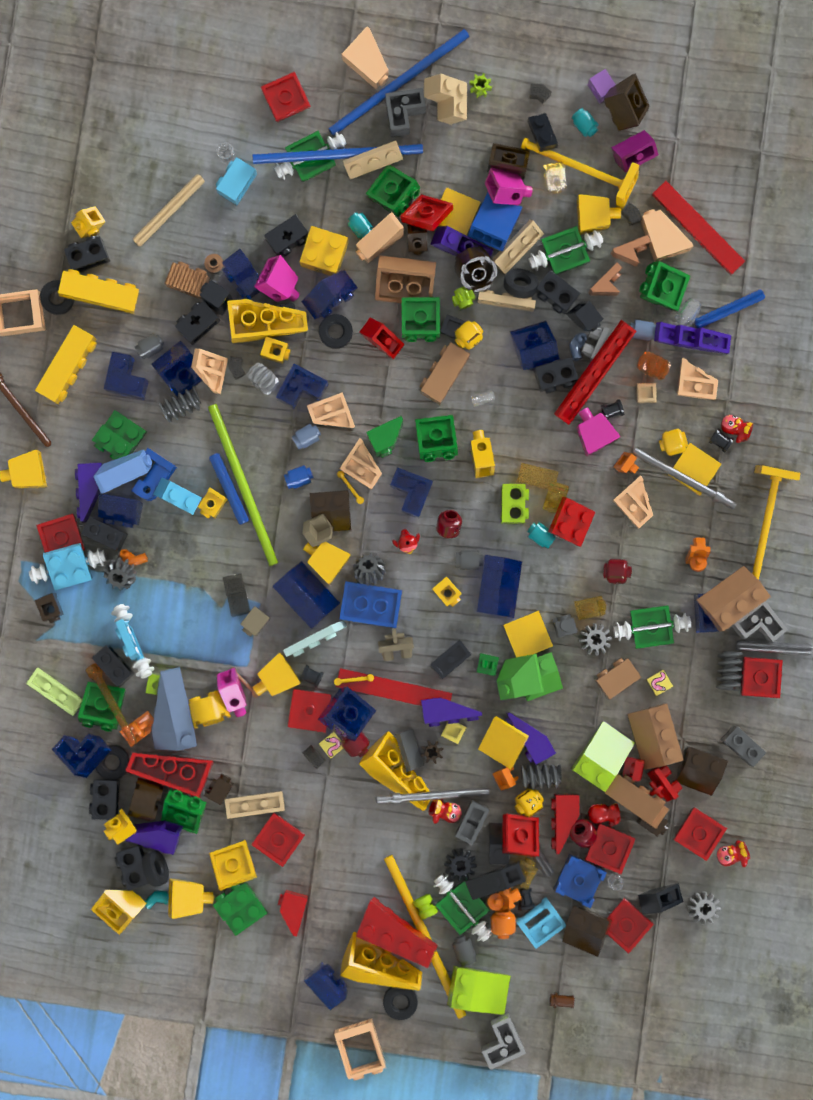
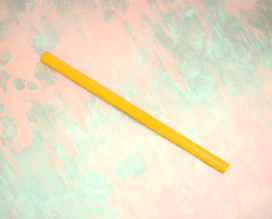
[384,855,467,1019]

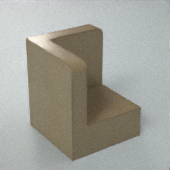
[303,514,333,547]

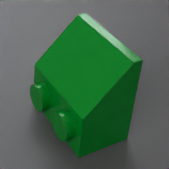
[366,416,403,458]

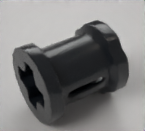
[601,399,624,420]
[709,428,734,453]
[300,665,324,688]
[518,887,535,911]

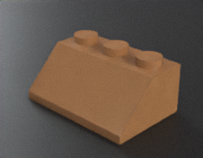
[375,256,436,303]
[697,566,771,632]
[627,703,683,770]

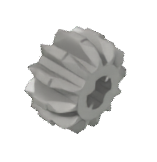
[247,363,279,395]
[579,623,612,656]
[687,891,721,925]

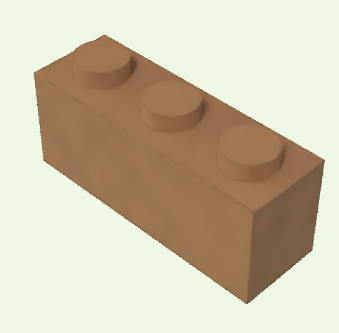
[419,342,470,405]
[605,774,669,828]

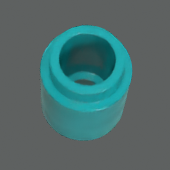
[571,108,599,137]
[347,212,373,239]
[527,522,556,549]

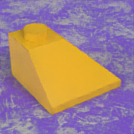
[91,890,147,935]

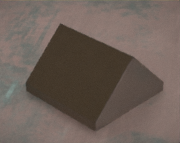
[487,143,530,179]

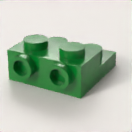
[366,165,421,217]
[639,261,690,312]
[402,297,440,342]
[92,410,147,460]
[415,415,458,462]
[78,682,126,732]
[161,789,207,834]
[213,881,268,936]

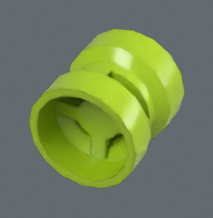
[413,893,438,920]

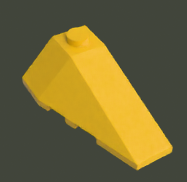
[227,299,308,343]
[359,731,431,811]
[340,932,422,991]

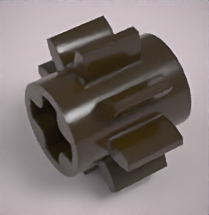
[420,740,444,764]

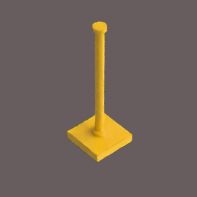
[521,137,639,211]
[752,465,801,580]

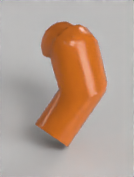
[119,549,148,566]

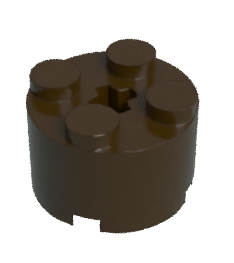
[455,246,498,292]
[127,778,163,821]

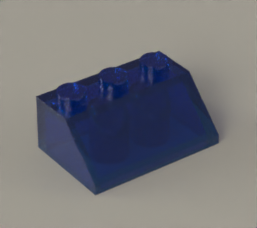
[476,555,523,618]
[272,561,340,629]

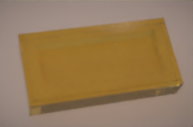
[517,463,559,491]

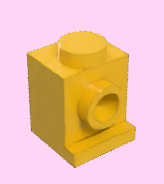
[260,337,291,364]
[198,488,228,519]
[432,576,462,607]
[103,809,137,845]

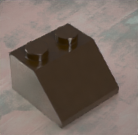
[604,74,650,131]
[310,490,352,532]
[676,746,728,796]
[562,905,613,957]

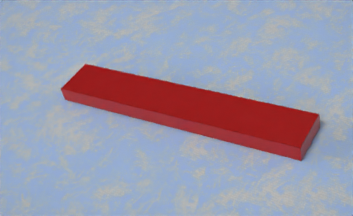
[652,181,745,275]
[554,320,637,425]
[336,668,453,706]

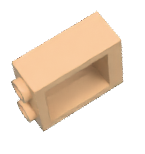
[0,289,46,336]
[334,1018,386,1080]

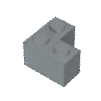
[731,602,788,642]
[481,1013,526,1070]

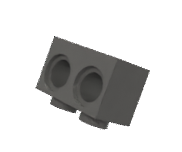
[720,725,766,767]
[455,800,490,845]

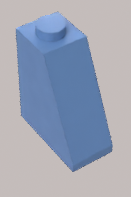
[93,450,152,494]

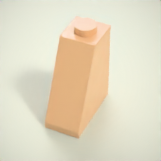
[342,27,389,89]
[640,209,693,262]
[356,212,404,263]

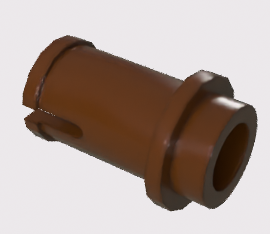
[550,993,575,1008]

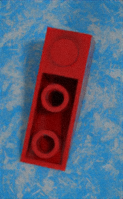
[551,794,580,854]

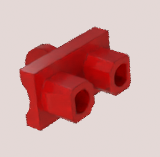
[647,765,682,802]

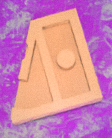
[191,348,228,394]
[677,358,718,400]
[307,392,355,428]
[340,438,382,490]
[613,475,653,529]

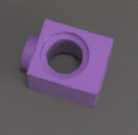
[588,69,615,104]

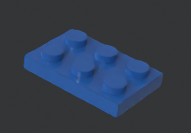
[339,581,402,628]

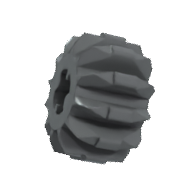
[353,553,386,587]
[103,557,137,591]

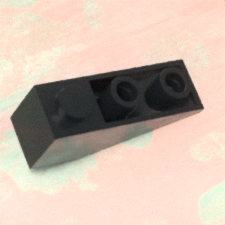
[465,860,527,900]

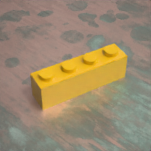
[58,269,139,314]
[35,325,97,405]

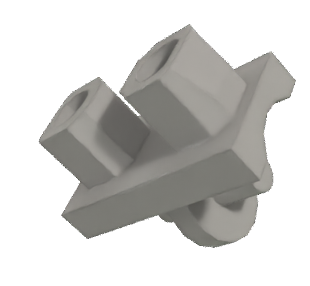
[581,327,609,362]

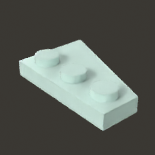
[283,620,347,657]

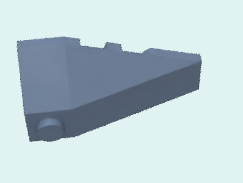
[151,667,197,751]

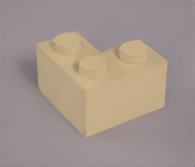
[424,74,467,125]

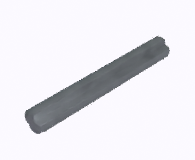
[735,640,812,655]

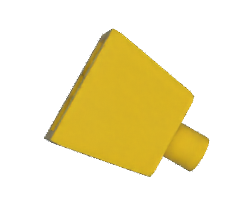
[577,194,621,235]
[470,430,495,478]
[0,450,47,488]
[303,542,351,585]
[253,653,301,696]
[168,879,214,919]

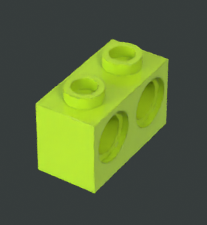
[501,484,529,524]

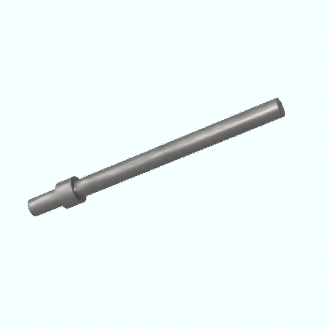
[633,448,737,510]
[375,788,489,805]

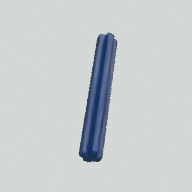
[694,290,765,328]
[209,453,249,525]

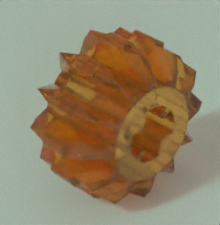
[637,351,671,380]

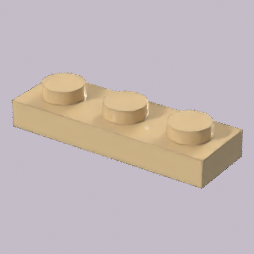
[343,141,403,179]
[492,219,544,274]
[477,290,536,312]
[225,791,285,819]

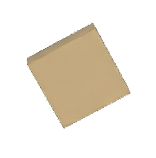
[636,383,657,403]

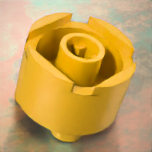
[189,690,231,728]

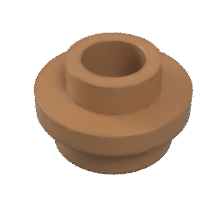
[204,254,224,273]

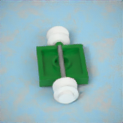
[274,130,346,182]
[528,226,603,275]
[613,605,691,649]
[433,874,492,942]

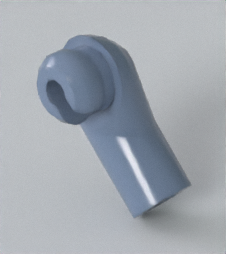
[569,332,587,361]

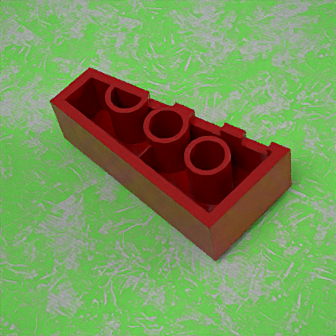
[126,753,214,798]
[356,897,438,968]

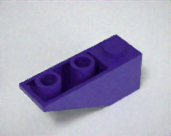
[430,226,493,256]
[75,463,102,523]
[421,697,483,727]
[506,712,556,765]
[124,820,183,855]

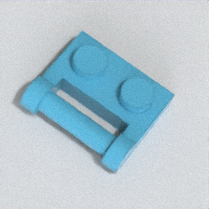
[516,897,566,949]

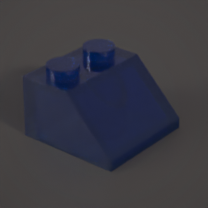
[510,321,560,370]
[151,341,203,397]
[98,493,143,528]
[318,687,376,741]

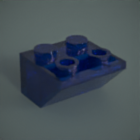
[304,962,348,1010]

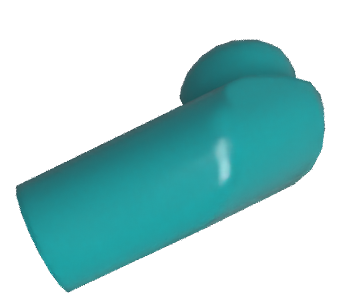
[145,890,169,909]

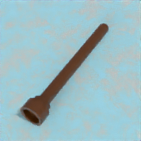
[0,372,51,447]

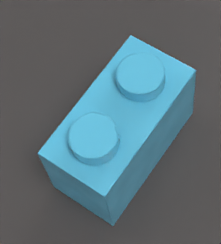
[216,157,257,205]
[153,478,201,515]

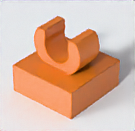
[613,452,639,474]
[492,767,519,791]

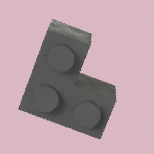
[385,88,426,137]

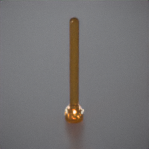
[85,663,137,745]

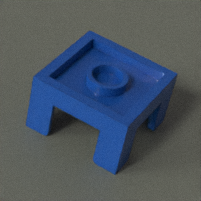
[553,854,607,909]

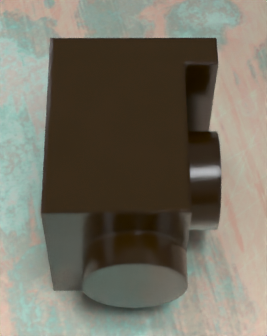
[407,224,428,255]
[34,593,64,624]
[204,773,234,806]
[637,817,669,837]

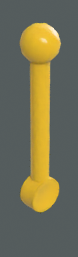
[337,471,364,504]
[334,674,374,686]

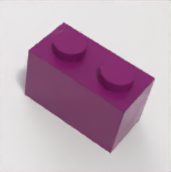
[611,130,658,173]

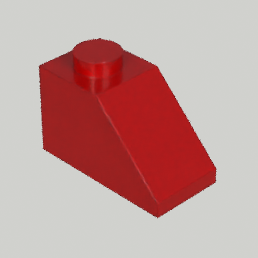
[359,317,405,359]
[278,890,308,937]

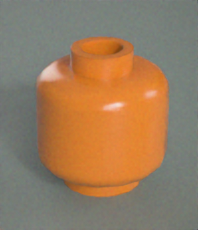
[490,909,516,939]

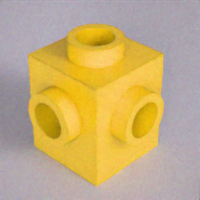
[71,206,105,238]

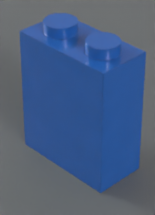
[468,192,523,252]

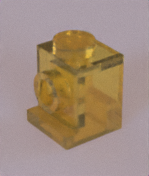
[543,162,567,194]

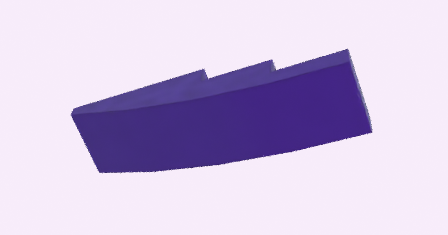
[654,322,731,354]

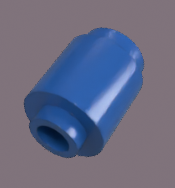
[284,465,314,489]

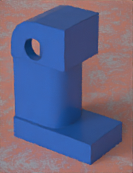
[131,448,177,501]

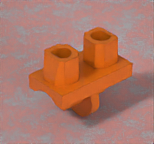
[686,538,711,572]
[120,711,154,747]
[487,888,522,911]

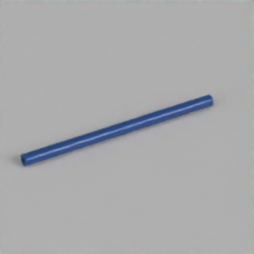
[328,29,469,136]
[252,144,423,164]

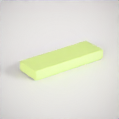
[26,668,83,716]

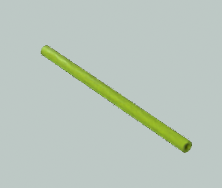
[208,404,278,566]

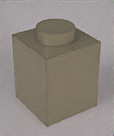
[241,606,271,637]

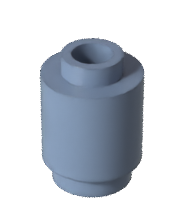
[630,319,656,341]
[291,424,321,449]

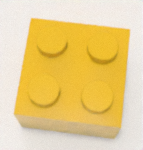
[300,226,349,278]

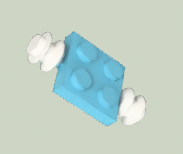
[29,543,107,590]
[111,604,154,678]

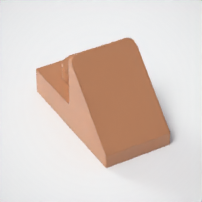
[611,235,651,267]
[588,263,622,296]

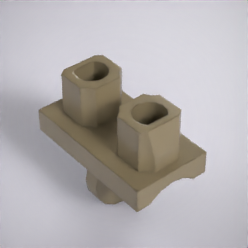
[378,628,414,661]

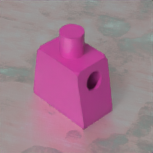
[485,167,532,205]
[254,255,300,302]
[576,407,620,456]
[217,668,247,717]

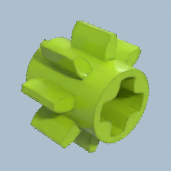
[469,73,492,98]
[452,287,476,310]

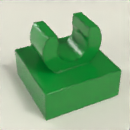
[476,653,499,676]

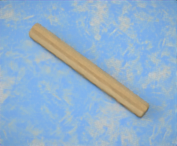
[133,174,205,246]

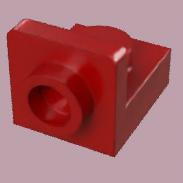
[623,757,645,782]

